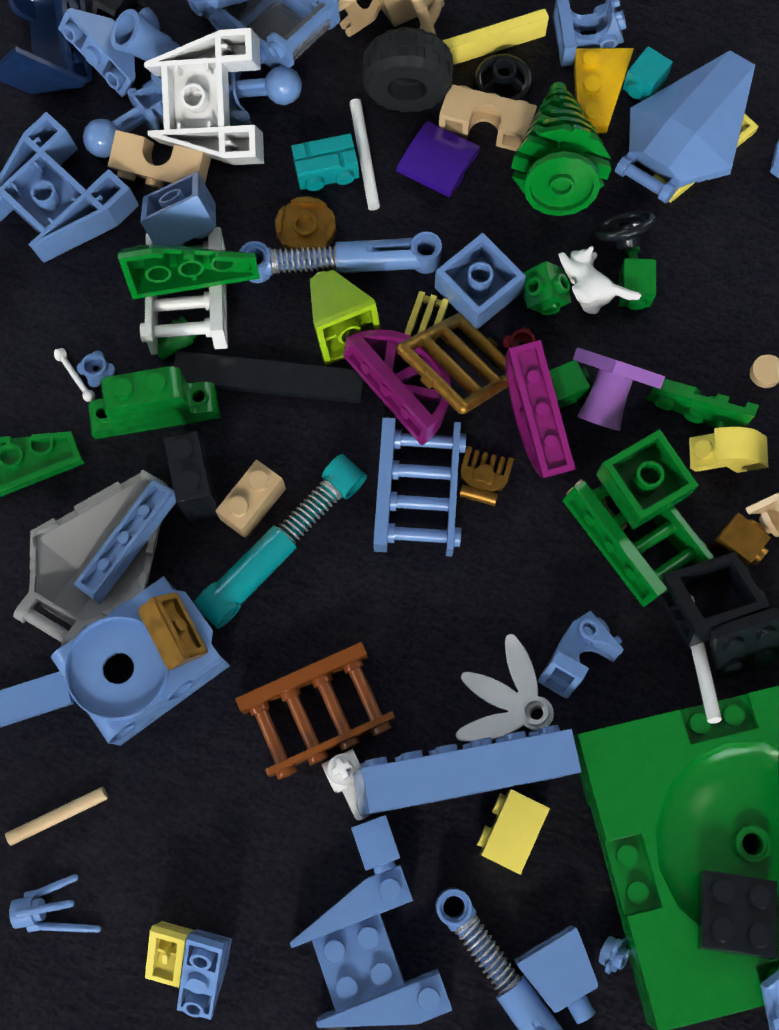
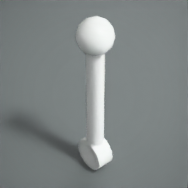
[54,348,95,402]

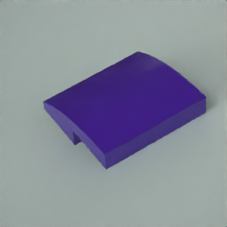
[396,121,480,197]

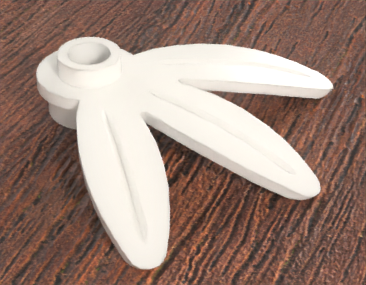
[456,634,554,742]

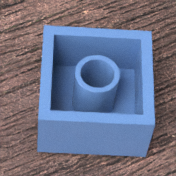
[140,171,216,246]
[434,233,526,329]

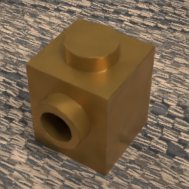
[711,513,771,566]

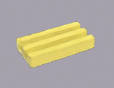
[404,291,449,342]

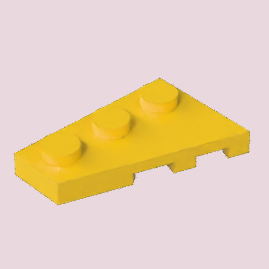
[574,48,634,133]

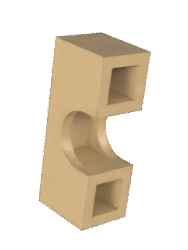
[439,84,537,151]
[108,130,211,189]

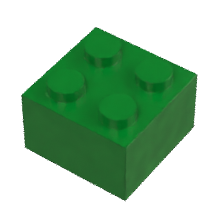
[596,429,699,530]

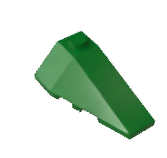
[118,244,260,300]

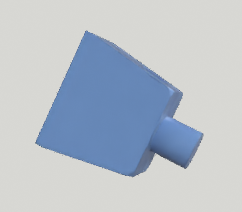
[514,925,599,1024]

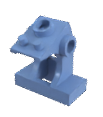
[553,0,627,67]
[537,611,624,699]

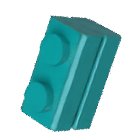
[291,133,359,191]

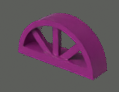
[343,329,451,446]
[506,340,575,478]

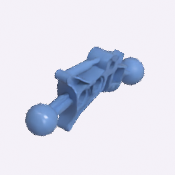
[83,65,302,158]

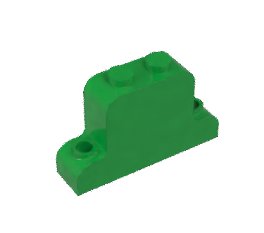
[88,367,221,440]

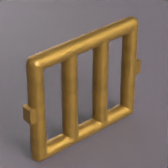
[396,313,508,414]

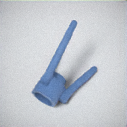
[9,874,101,933]

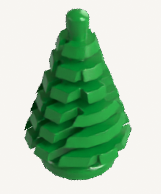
[511,82,611,216]

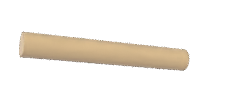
[5,786,108,846]

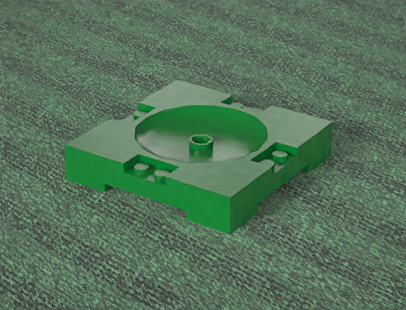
[573,686,779,1030]

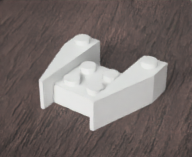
[144,28,264,165]

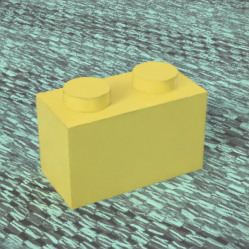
[477,789,550,875]

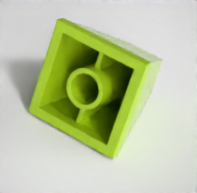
[310,270,381,366]

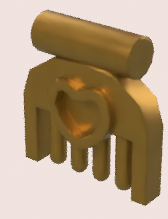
[459,446,514,506]

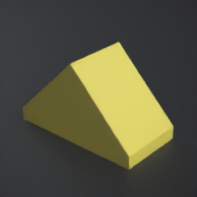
[145,921,194,988]

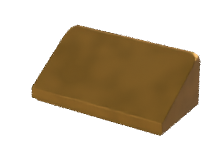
[138,592,208,670]

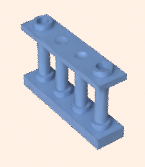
[373,418,466,557]

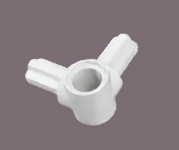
[321,748,372,821]

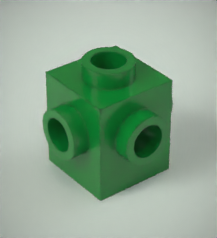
[523,261,571,315]

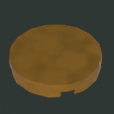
[275,196,336,251]

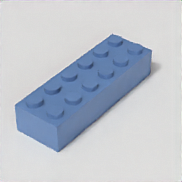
[353,725,581,816]

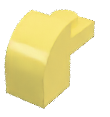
[689,427,768,473]

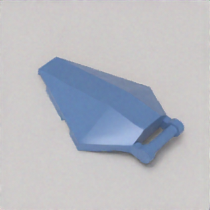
[615,51,755,203]

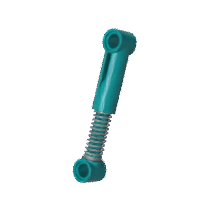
[194,454,367,629]

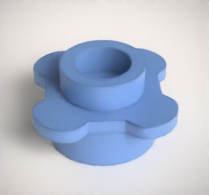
[77,351,115,387]
[599,936,630,974]

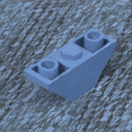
[58,8,135,98]
[177,929,232,1020]

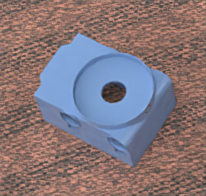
[51,576,230,746]

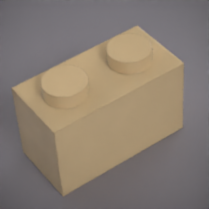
[215,459,286,539]

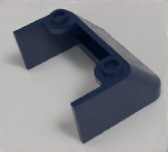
[0,0,92,94]

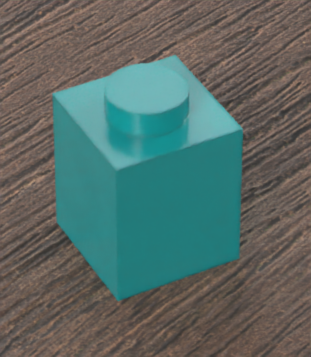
[622,46,673,101]

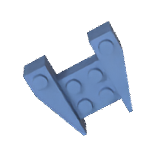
[0,112,139,263]
[290,864,453,1028]

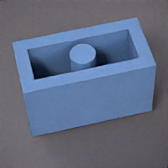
[351,815,400,875]

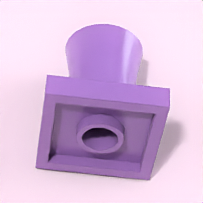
[573,347,665,431]

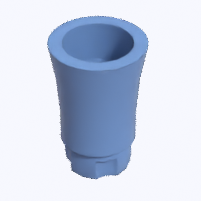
[111,9,180,61]

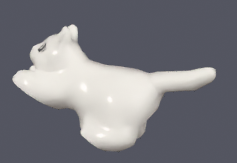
[558,246,642,314]

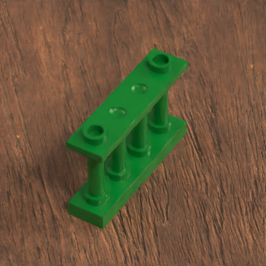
[562,481,714,608]

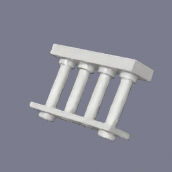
[140,227,228,355]

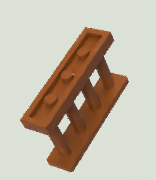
[235,642,395,780]

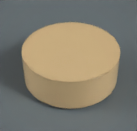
[750,355,779,388]

